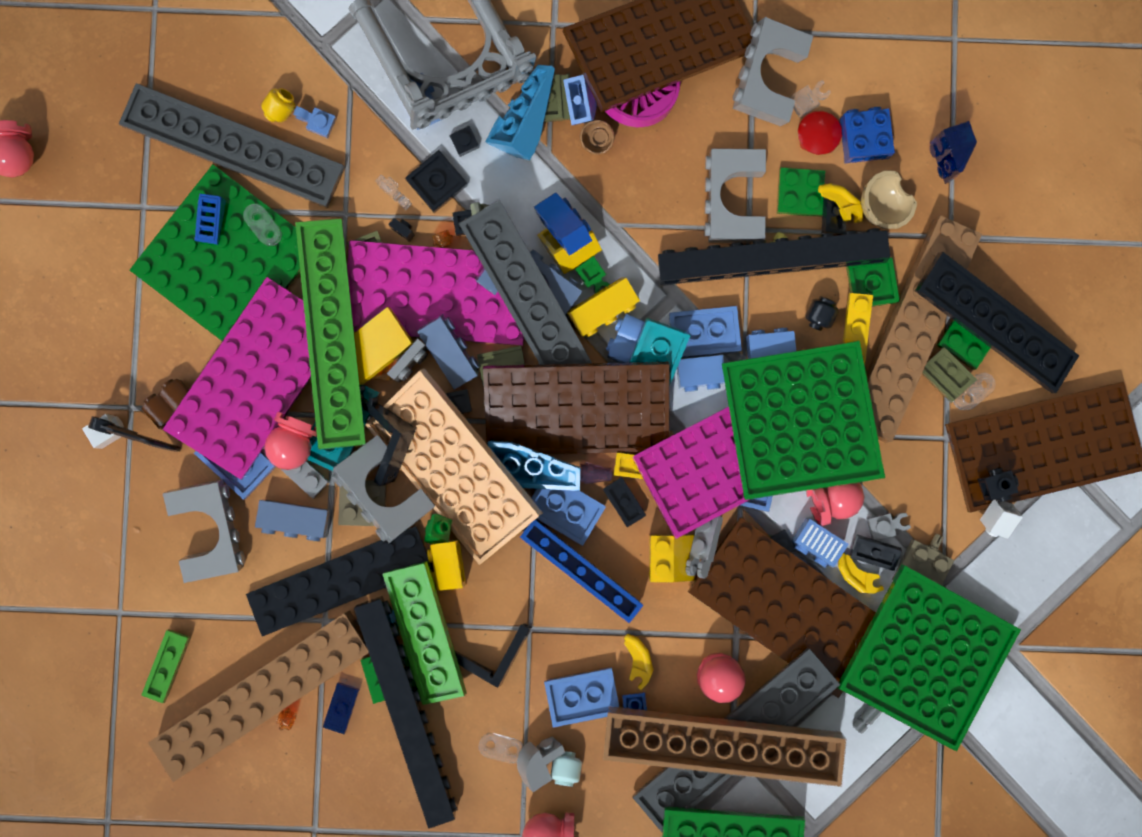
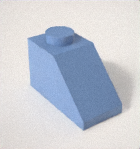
[563,75,597,125]

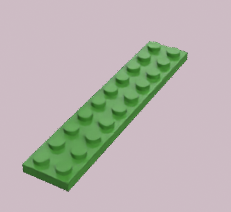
[295,219,366,450]

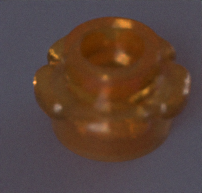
[432,230,453,248]
[276,708,297,731]

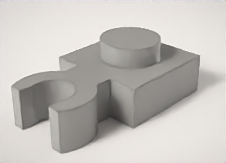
[867,513,911,540]

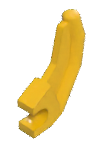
[818,183,863,223]
[838,553,884,593]
[624,633,654,690]

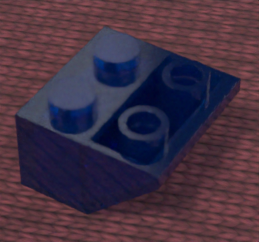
[930,121,977,184]

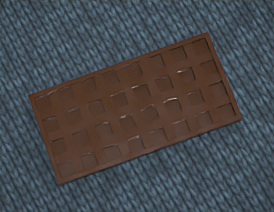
[562,0,752,113]
[483,362,669,454]
[945,382,1142,513]
[688,517,876,699]

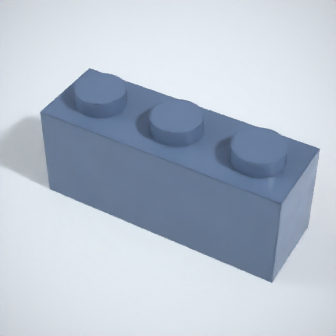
[417,314,480,389]
[255,500,332,541]

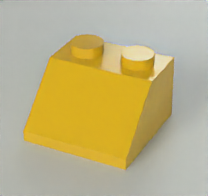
[537,228,602,274]
[649,535,695,582]
[427,540,466,591]

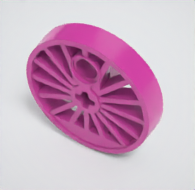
[605,82,680,127]

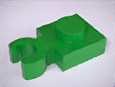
[574,256,610,294]

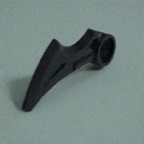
[88,416,181,452]

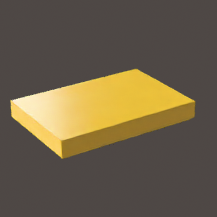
[354,307,414,385]

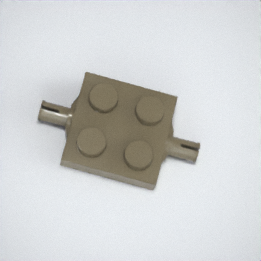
[892,533,954,586]

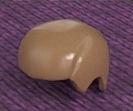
[580,120,615,155]

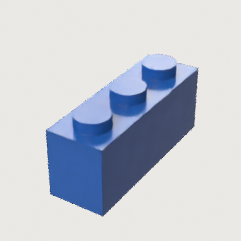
[534,193,592,256]

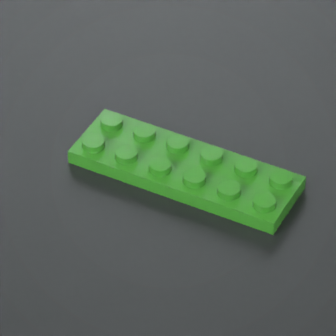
[383,561,467,705]

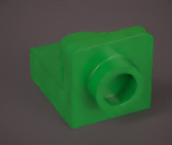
[424,514,452,544]

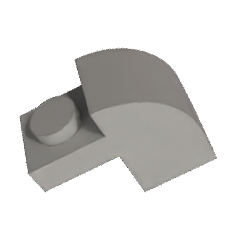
[517,736,565,792]

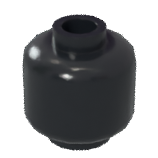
[805,296,839,331]

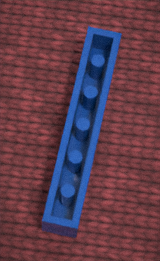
[520,519,643,624]

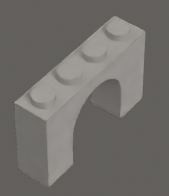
[732,17,813,126]
[704,149,766,243]
[332,435,435,543]
[163,479,245,583]

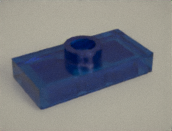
[322,682,360,734]

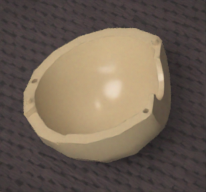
[861,171,917,229]

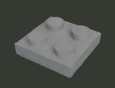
[387,339,428,382]

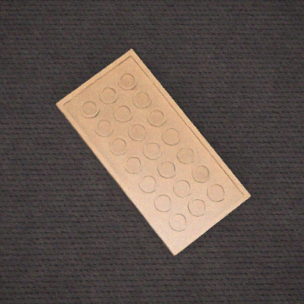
[365,368,543,565]

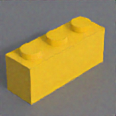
[566,277,640,337]

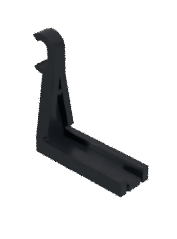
[360,386,416,487]
[454,623,532,688]

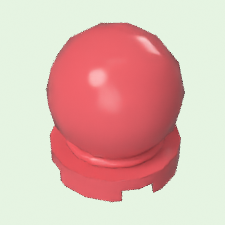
[0,120,34,178]
[264,412,317,470]
[806,483,865,526]
[696,653,746,703]
[522,813,574,837]

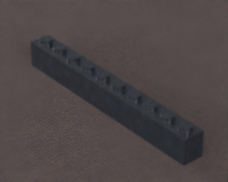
[658,228,890,286]
[354,596,458,829]

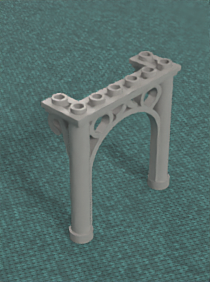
[348,0,536,130]

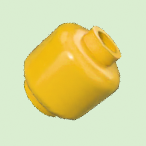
[261,88,295,122]

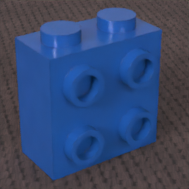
[839,107,895,164]

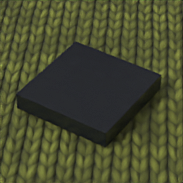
[405,150,468,213]

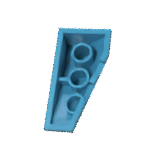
[485,65,555,160]
[488,441,581,491]

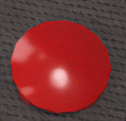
[798,111,842,155]

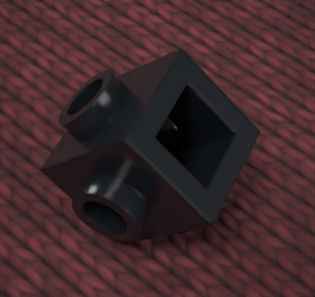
[977,467,1019,502]

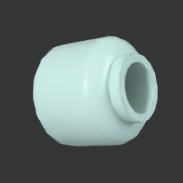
[550,751,582,787]

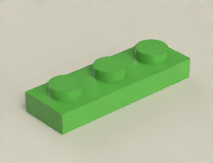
[141,629,190,704]

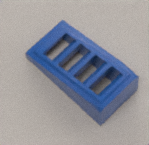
[195,194,226,245]

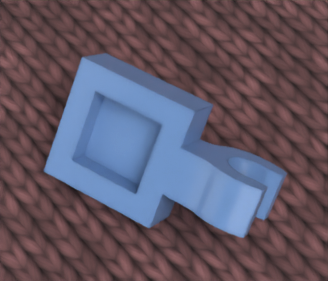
[293,106,337,138]

